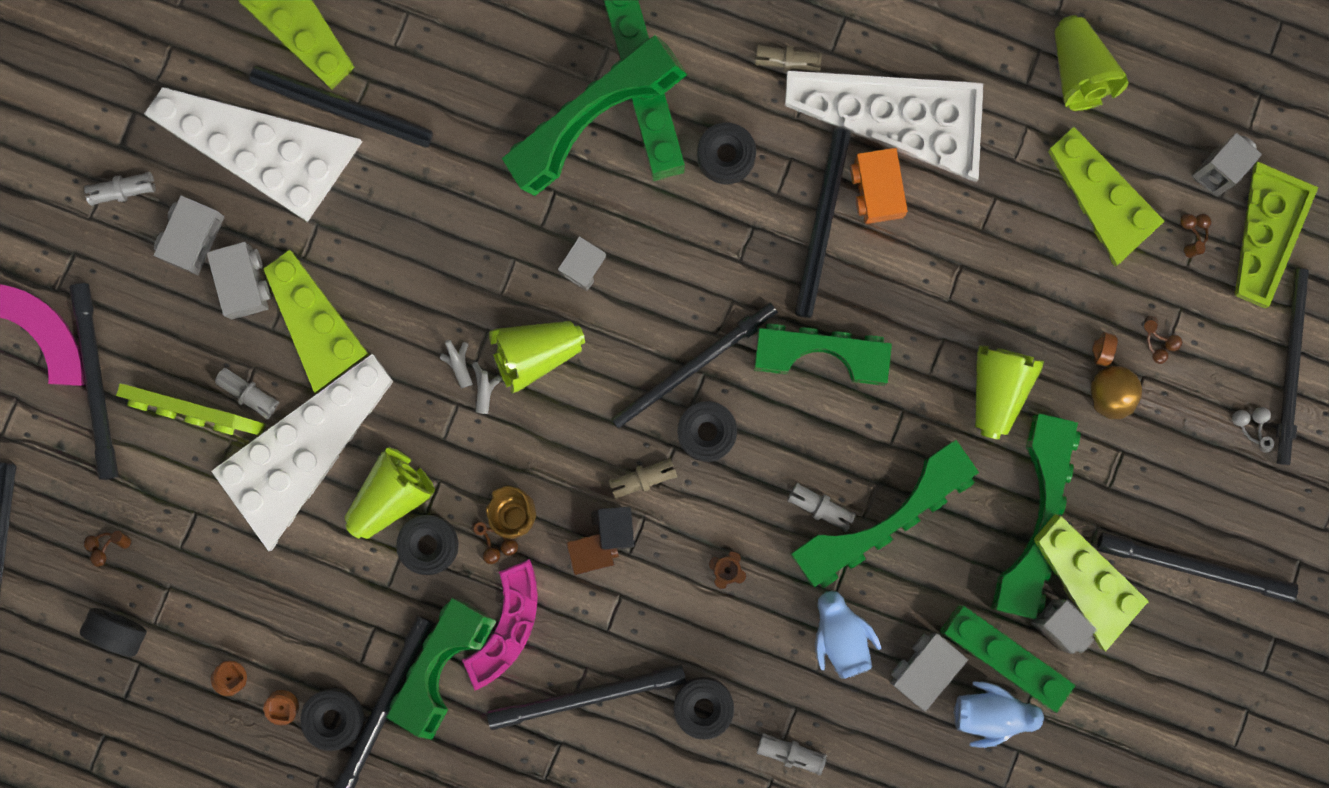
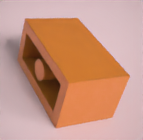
[850,148,908,224]

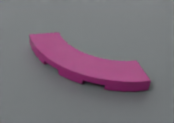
[0,284,85,386]
[462,559,538,691]

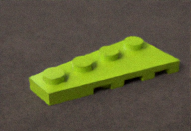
[238,0,354,90]
[1048,127,1165,267]
[1235,162,1319,309]
[264,250,369,394]
[116,383,266,436]
[1034,514,1149,651]

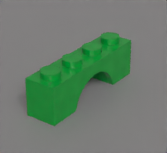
[754,324,892,386]
[387,598,496,739]
[939,605,1076,713]

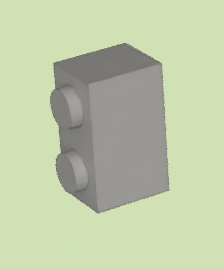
[1192,133,1262,197]
[153,196,225,276]
[207,242,271,320]
[1031,599,1097,654]
[890,632,968,712]

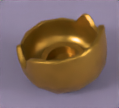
[1090,366,1142,419]
[485,486,536,539]

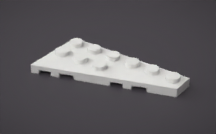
[785,71,983,182]
[145,88,362,222]
[211,354,393,551]

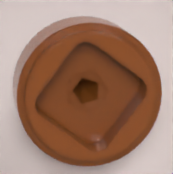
[1092,332,1118,367]
[211,661,247,696]
[263,690,299,725]

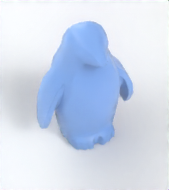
[815,591,881,679]
[954,681,1044,747]

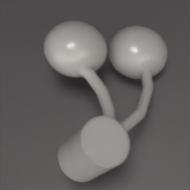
[1232,407,1274,453]

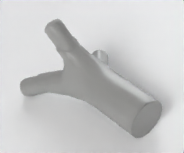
[440,339,473,389]
[472,362,502,414]

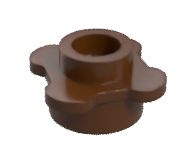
[709,552,746,589]

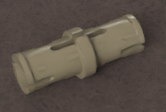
[755,44,822,73]
[608,457,677,500]

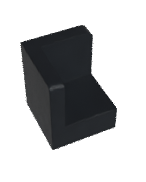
[591,507,635,550]

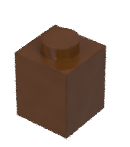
[567,534,619,575]

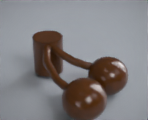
[1180,213,1212,258]
[1144,316,1183,364]
[471,522,518,564]
[84,531,131,567]

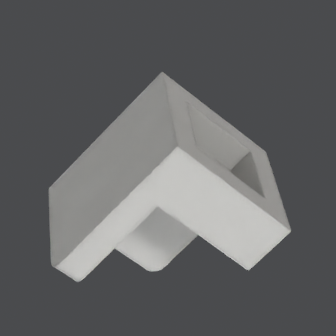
[558,236,606,292]

